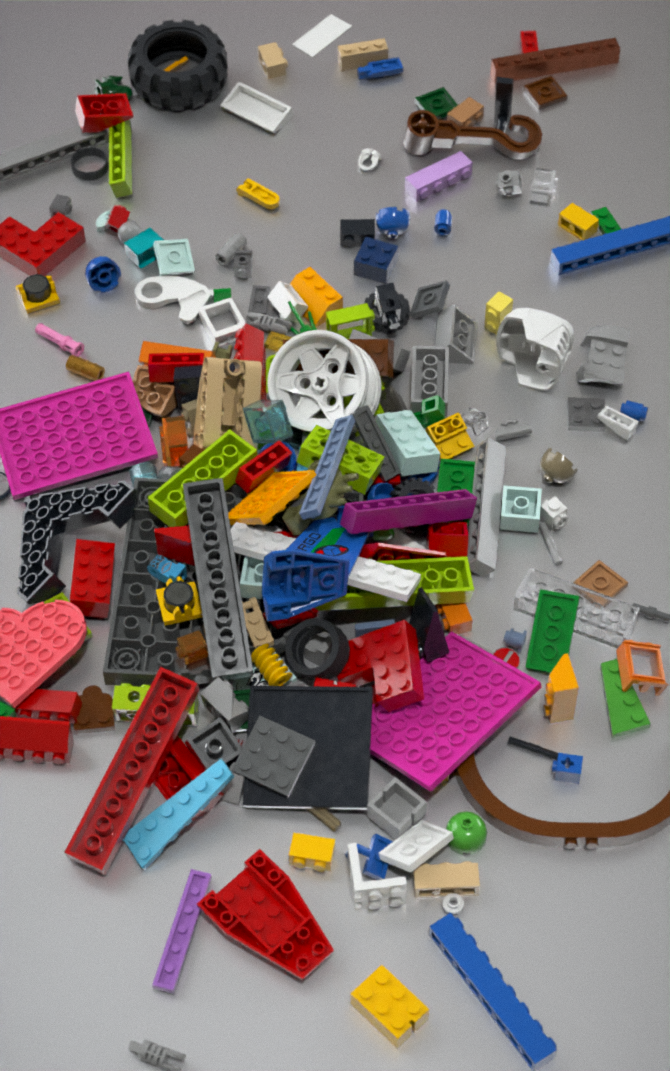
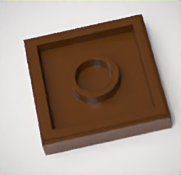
[523,75,568,110]

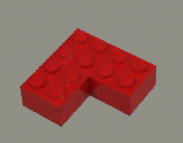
[0,212,86,276]
[337,619,424,712]

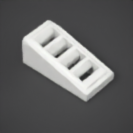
[597,406,639,440]

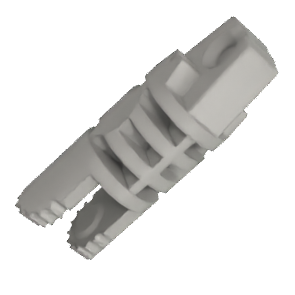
[246,312,292,335]
[128,1039,186,1071]

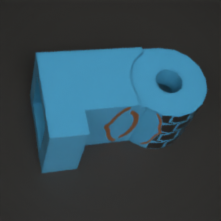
[147,555,187,583]

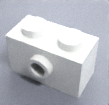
[268,281,308,323]

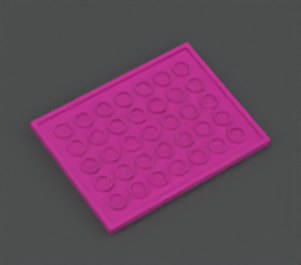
[0,372,158,500]
[371,631,542,792]

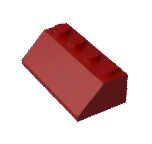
[0,716,74,764]
[153,736,224,822]

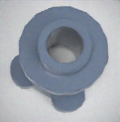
[503,628,527,653]

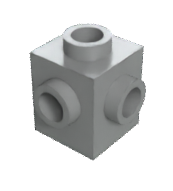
[496,170,522,196]

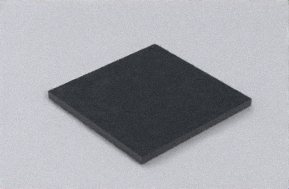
[243,686,373,810]

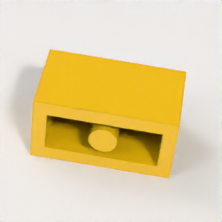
[558,203,599,241]
[289,833,335,872]

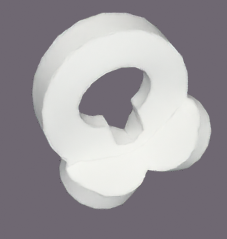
[358,148,382,172]

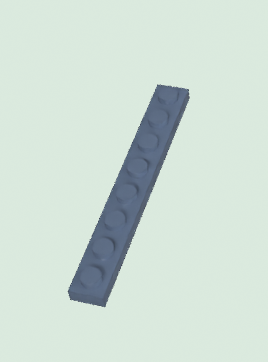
[299,415,355,519]

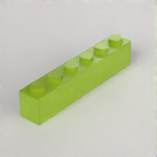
[109,119,132,198]

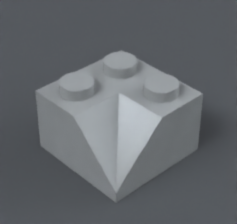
[200,677,249,734]

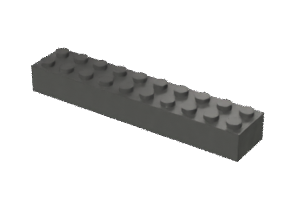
[183,478,253,681]

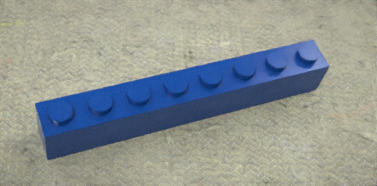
[550,216,670,276]
[429,913,557,1071]

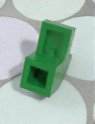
[413,395,446,429]

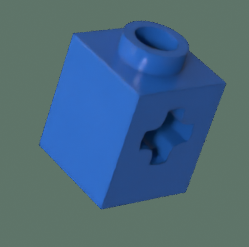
[552,753,583,784]

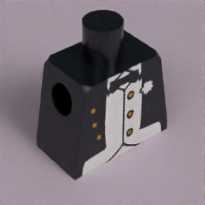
[374,283,401,329]

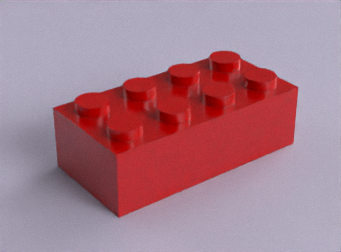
[70,539,115,618]

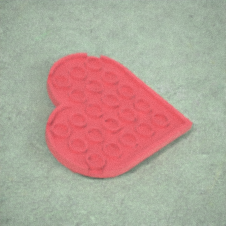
[0,600,87,708]

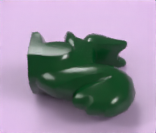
[94,75,133,99]

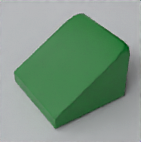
[213,288,232,303]

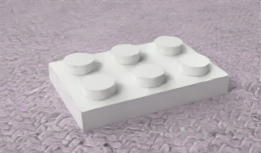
[379,820,454,872]

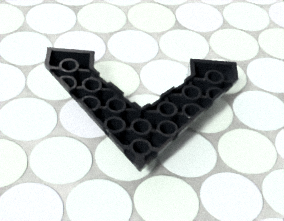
[17,480,137,604]

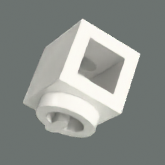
[540,496,569,531]

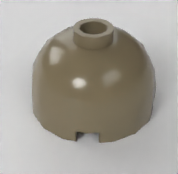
[540,448,578,484]

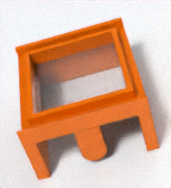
[616,640,669,696]

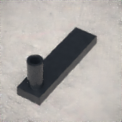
[494,77,514,133]

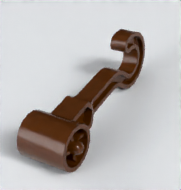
[403,110,542,160]

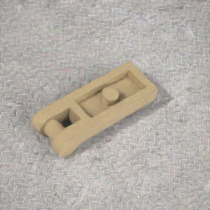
[242,597,274,650]

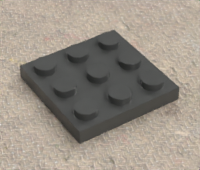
[232,716,316,798]

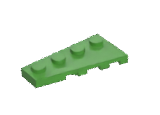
[600,659,651,739]

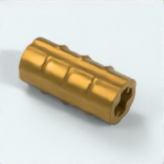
[66,355,105,381]

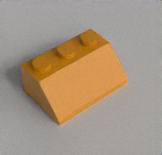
[290,267,343,327]
[543,653,579,724]

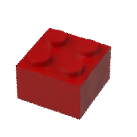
[427,522,468,557]

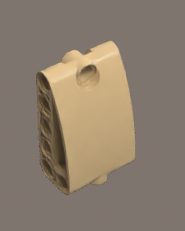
[193,357,262,450]

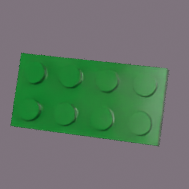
[437,459,475,526]
[525,589,580,673]

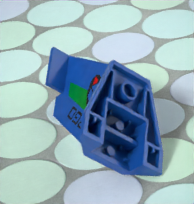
[262,506,374,621]

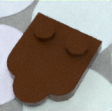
[73,685,115,735]

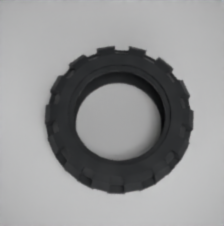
[128,20,228,111]

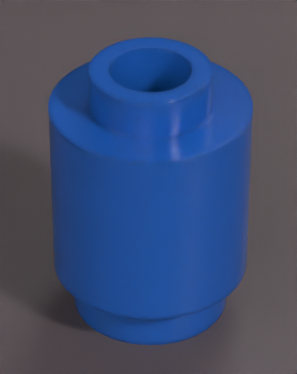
[434,209,452,235]
[620,400,648,422]

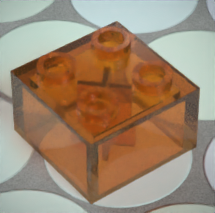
[159,416,188,468]

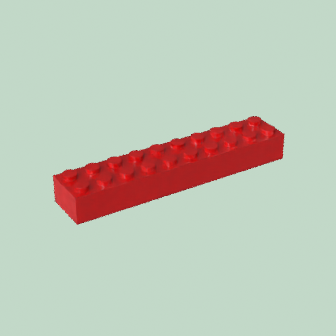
[64,667,200,875]

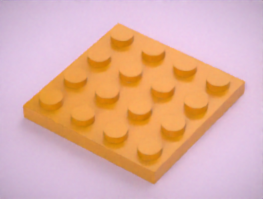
[228,470,317,525]

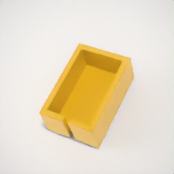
[350,965,429,1049]

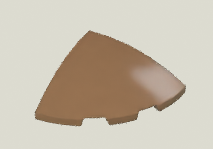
[133,365,178,417]

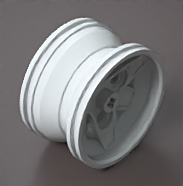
[268,330,381,435]

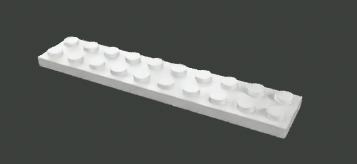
[231,522,421,602]

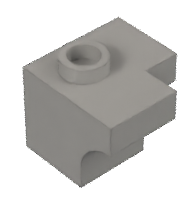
[304,634,332,666]

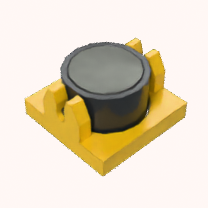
[15,274,60,314]
[156,576,203,626]

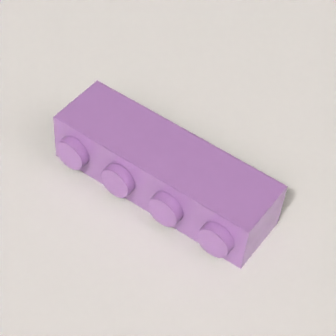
[405,151,473,202]

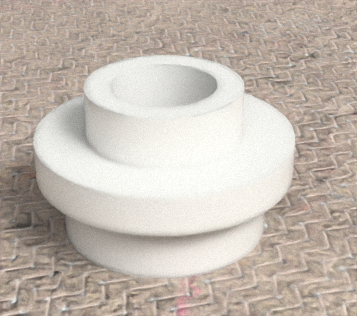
[443,893,464,915]

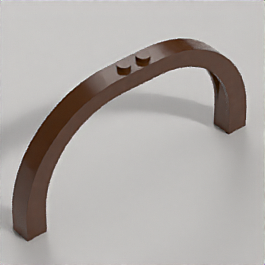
[454,752,670,849]

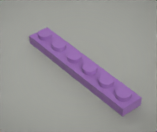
[152,869,212,994]

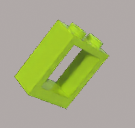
[326,303,375,339]

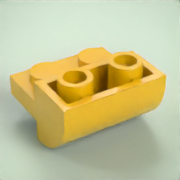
[425,412,475,461]

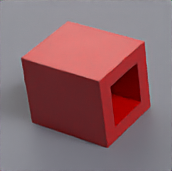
[104,205,130,233]

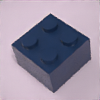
[354,237,399,284]

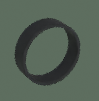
[71,147,109,181]

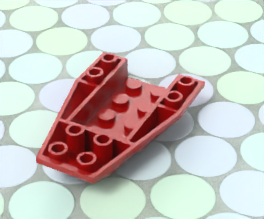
[197,849,334,980]

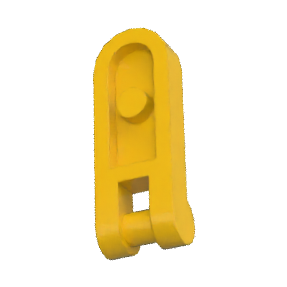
[236,178,280,209]

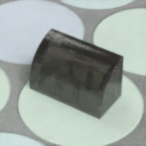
[379,385,408,413]

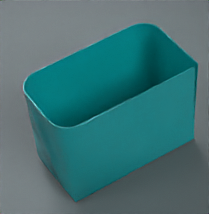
[124,227,164,268]

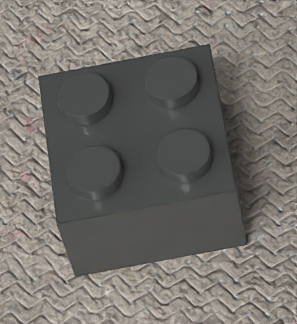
[185,717,243,771]

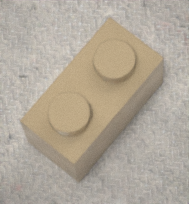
[258,42,288,79]

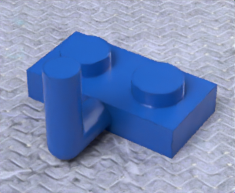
[345,834,393,880]

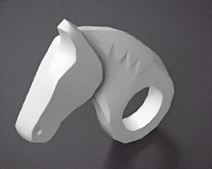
[135,275,214,324]

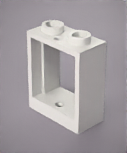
[199,297,246,348]

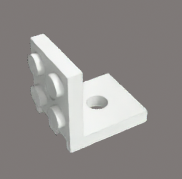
[348,843,407,910]

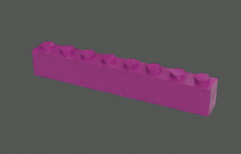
[340,489,477,534]

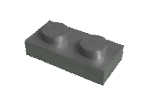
[248,285,270,315]

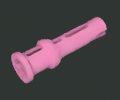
[35,323,85,357]

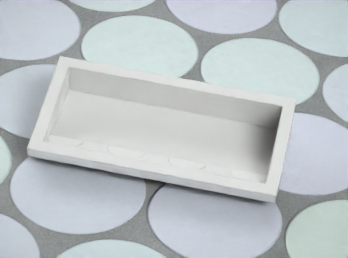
[220,82,294,134]

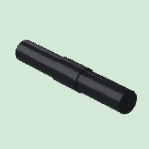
[507,736,558,760]

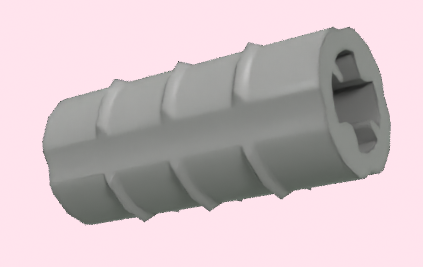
[215,232,247,266]

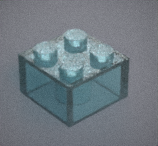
[243,400,293,443]

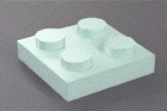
[153,239,195,276]

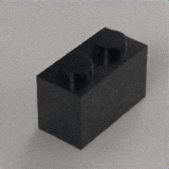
[340,219,375,247]

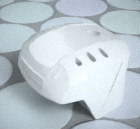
[496,307,574,391]

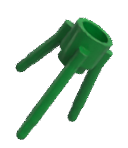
[288,301,317,335]

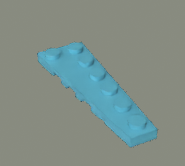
[124,759,235,870]

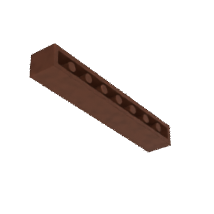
[490,37,620,84]

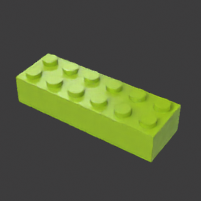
[148,429,257,527]

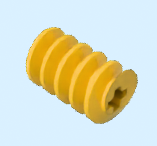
[251,643,293,686]

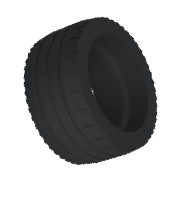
[285,618,350,681]

